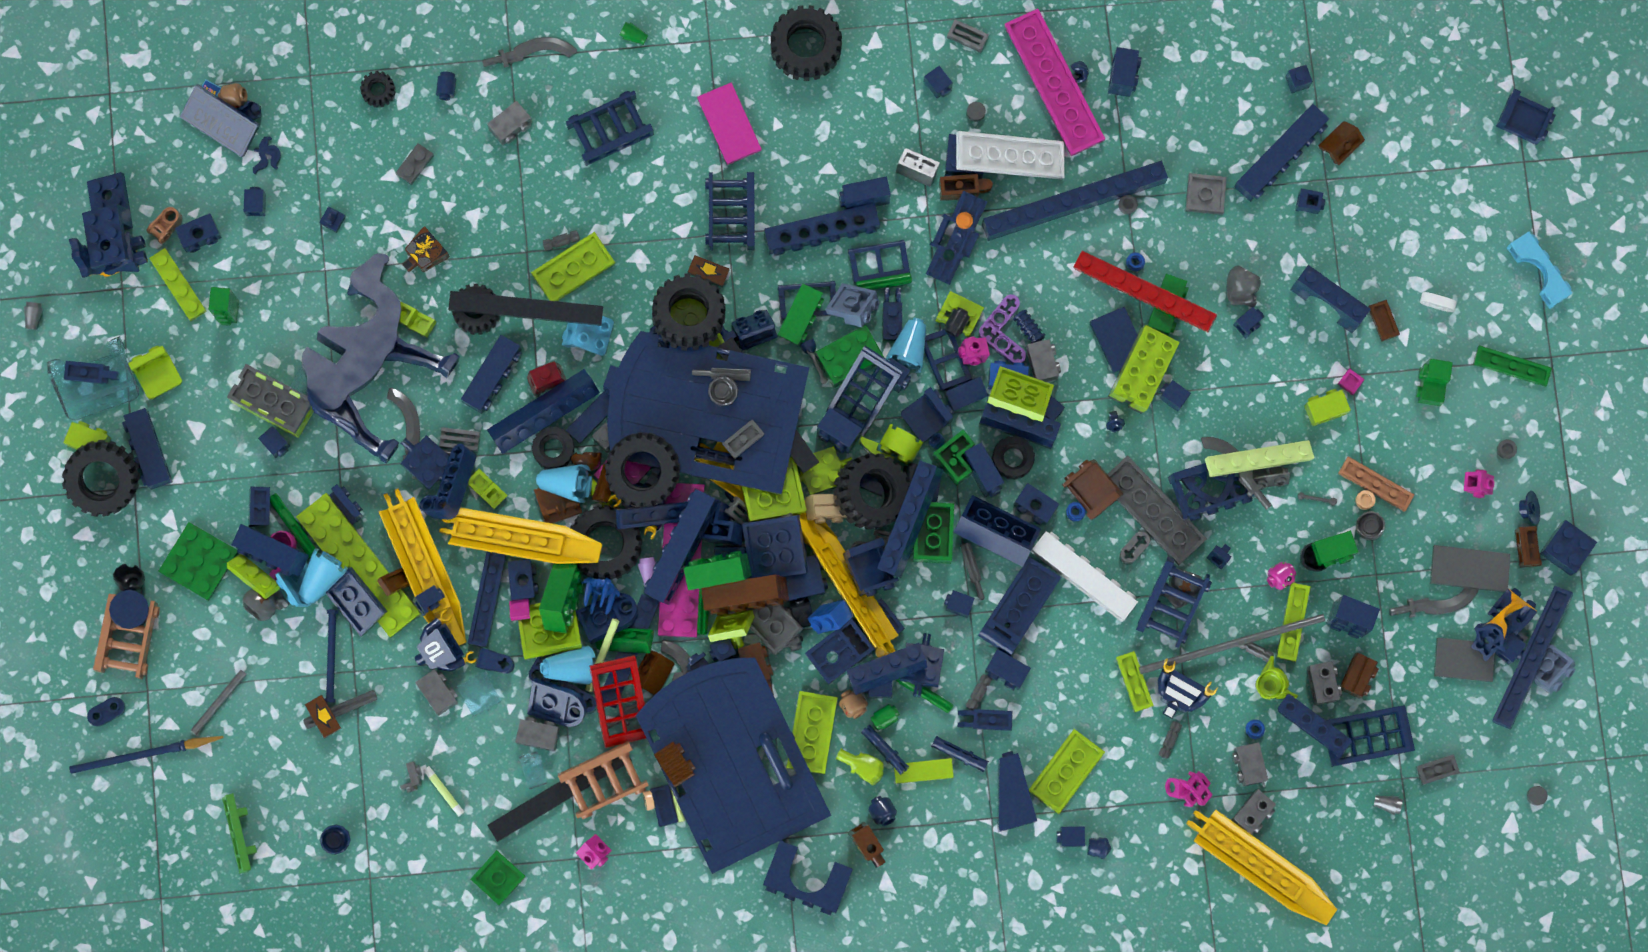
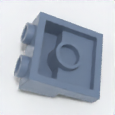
[826,283,879,327]
[1534,644,1576,694]

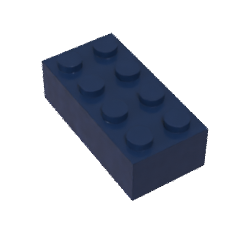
[953,495,1041,567]

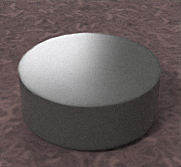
[967,102,986,122]
[1118,195,1138,215]
[1497,439,1517,459]
[1527,786,1548,806]

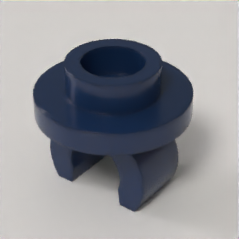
[1106,411,1125,432]

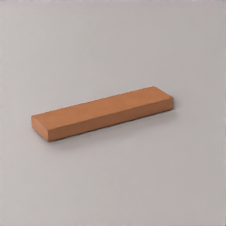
[1338,456,1414,512]

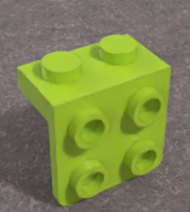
[128,346,182,400]

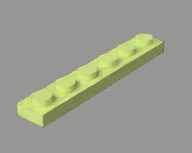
[1205,440,1314,477]

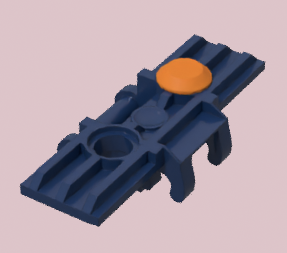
[926,191,987,285]

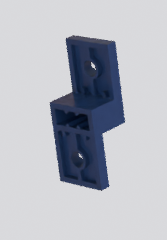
[82,172,133,269]
[805,598,905,685]

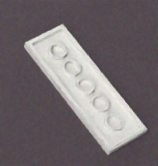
[956,131,1064,179]

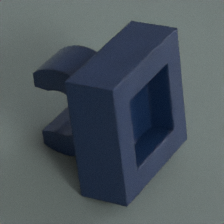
[319,206,346,233]
[1207,544,1232,570]

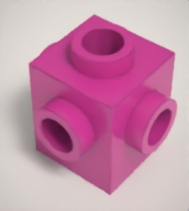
[958,337,990,366]
[1464,470,1495,498]
[576,834,612,870]

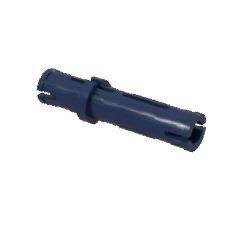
[861,725,909,775]
[931,736,989,772]

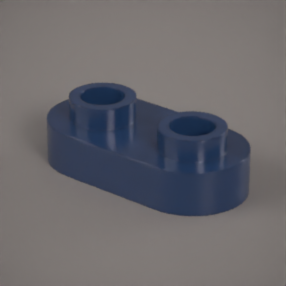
[87,697,125,727]

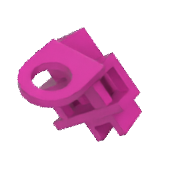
[1165,771,1212,807]

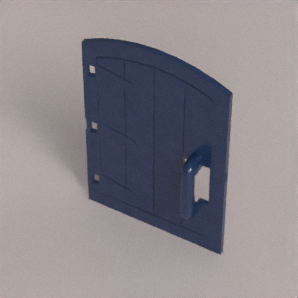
[607,331,810,495]
[636,658,832,874]

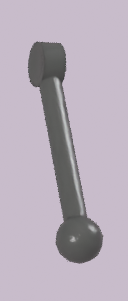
[1298,492,1337,506]

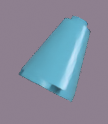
[886,318,926,373]
[536,464,592,503]
[298,548,348,604]
[540,646,595,685]

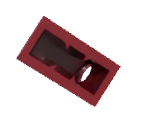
[527,361,567,396]

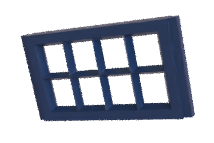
[826,346,904,436]
[1325,705,1415,767]

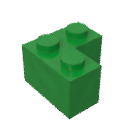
[1416,358,1453,406]
[932,429,975,486]
[1311,530,1358,568]

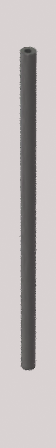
[1139,614,1325,674]

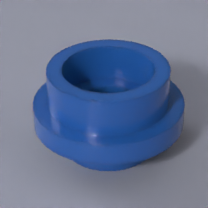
[1126,252,1145,272]
[1066,502,1085,521]
[1245,720,1265,739]

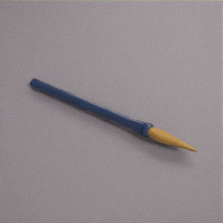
[69,736,223,774]

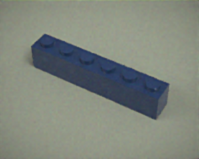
[1234,104,1330,202]
[487,369,600,454]
[877,461,943,578]
[644,489,721,605]

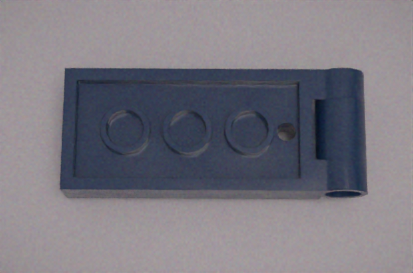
[978,557,1061,656]

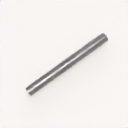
[191,670,247,735]

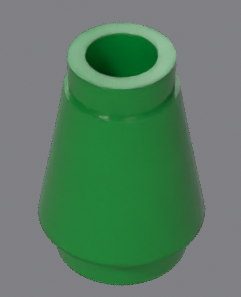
[619,22,648,45]

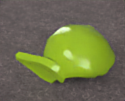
[1255,656,1298,699]

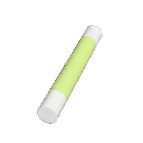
[423,766,464,817]

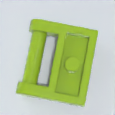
[935,291,984,337]

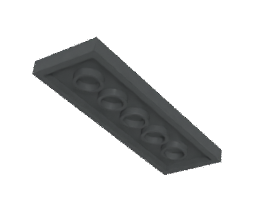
[1107,455,1207,566]

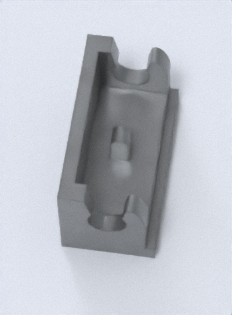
[896,148,940,187]

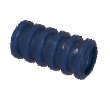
[1013,310,1045,343]

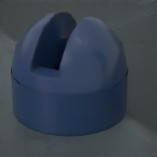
[929,433,946,450]

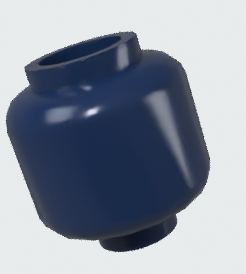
[868,796,897,826]

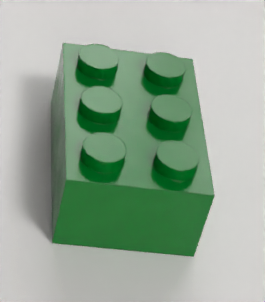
[815,325,884,389]
[912,502,954,564]
[684,551,752,591]
[539,563,584,633]

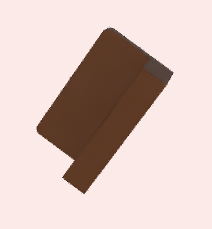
[1318,121,1365,165]
[638,650,675,695]

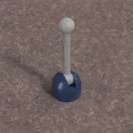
[800,339,828,384]

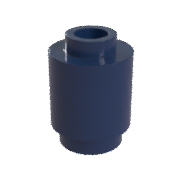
[436,71,457,101]

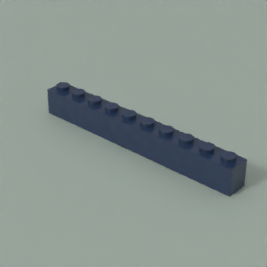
[982,160,1168,241]

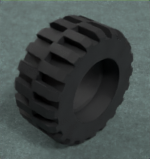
[770,5,842,81]
[652,273,726,351]
[605,432,681,507]
[62,440,140,517]
[833,453,910,530]
[570,505,642,580]

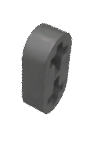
[1119,532,1150,564]

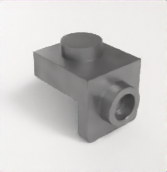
[400,761,422,793]

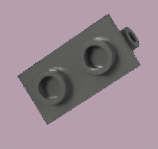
[1252,466,1290,488]

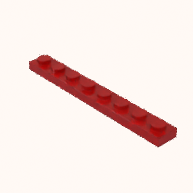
[1073,251,1217,333]

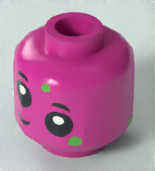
[1267,562,1296,590]

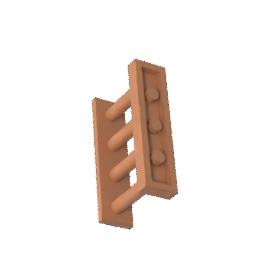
[93,593,160,680]
[558,741,649,819]

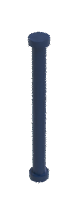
[325,609,338,703]

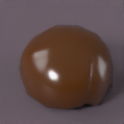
[571,452,602,471]

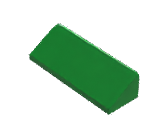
[595,628,654,653]

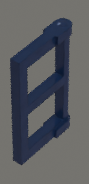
[848,240,910,283]
[777,281,836,319]
[924,329,972,391]

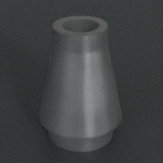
[24,302,43,330]
[1373,795,1403,815]

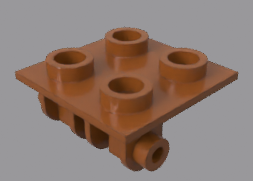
[534,488,582,524]

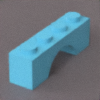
[1507,232,1572,309]

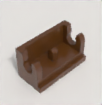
[1515,526,1542,568]

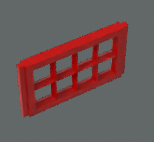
[589,655,650,748]

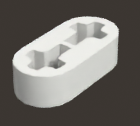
[1420,292,1457,312]

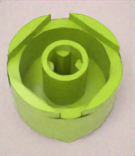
[879,424,924,465]

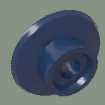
[1519,491,1540,525]

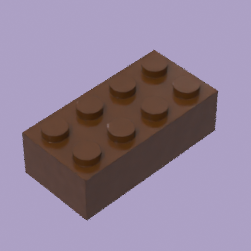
[701,574,789,616]

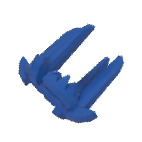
[582,578,620,615]

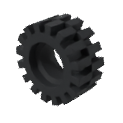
[360,71,396,108]

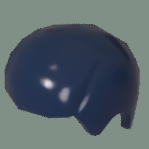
[320,824,351,855]

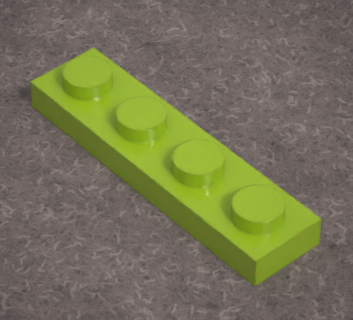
[149,248,207,321]
[1276,583,1311,662]

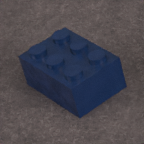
[1326,595,1380,639]

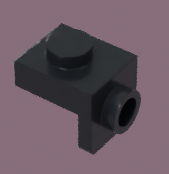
[789,597,812,628]

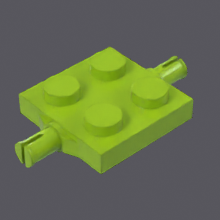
[799,446,852,495]

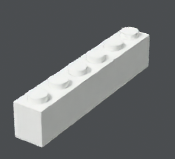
[1031,531,1138,622]

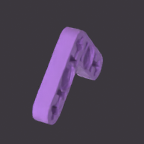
[979,294,1026,364]

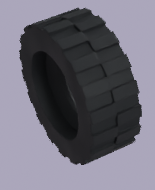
[532,426,575,469]
[992,436,1035,480]

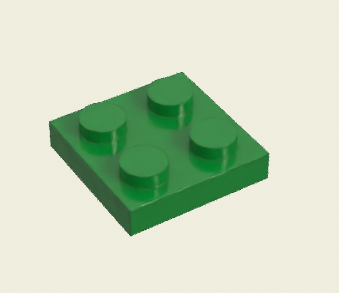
[470,850,526,906]

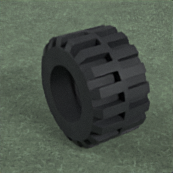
[452,284,500,335]

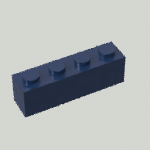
[461,335,522,414]
[122,408,173,490]
[231,524,309,577]
[846,643,928,695]

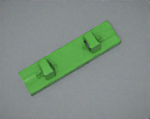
[222,793,257,874]

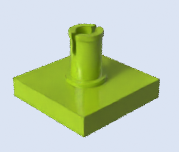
[708,610,755,649]

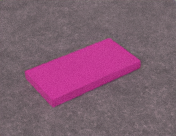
[697,82,762,165]

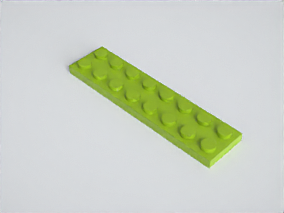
[296,493,421,638]

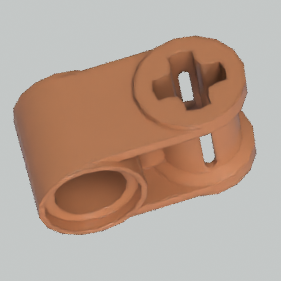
[146,207,183,244]

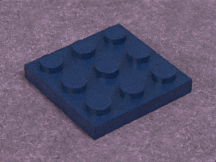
[742,515,808,579]

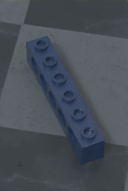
[764,203,880,256]

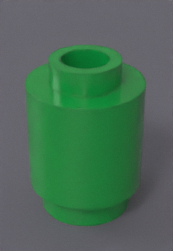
[870,704,900,731]

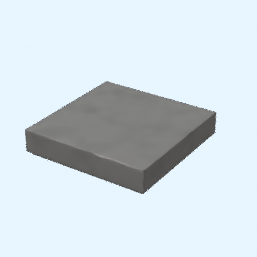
[1185,173,1227,215]

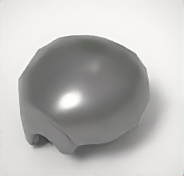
[708,376,738,406]
[1356,511,1385,540]

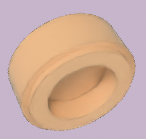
[1355,490,1375,510]
[642,790,655,811]

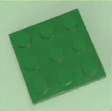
[158,522,238,601]

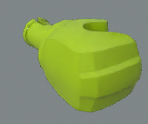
[836,748,884,786]

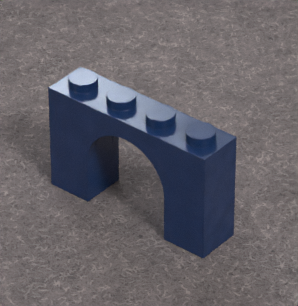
[1290,265,1371,333]
[763,841,853,916]

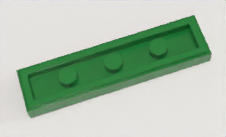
[1473,345,1552,387]

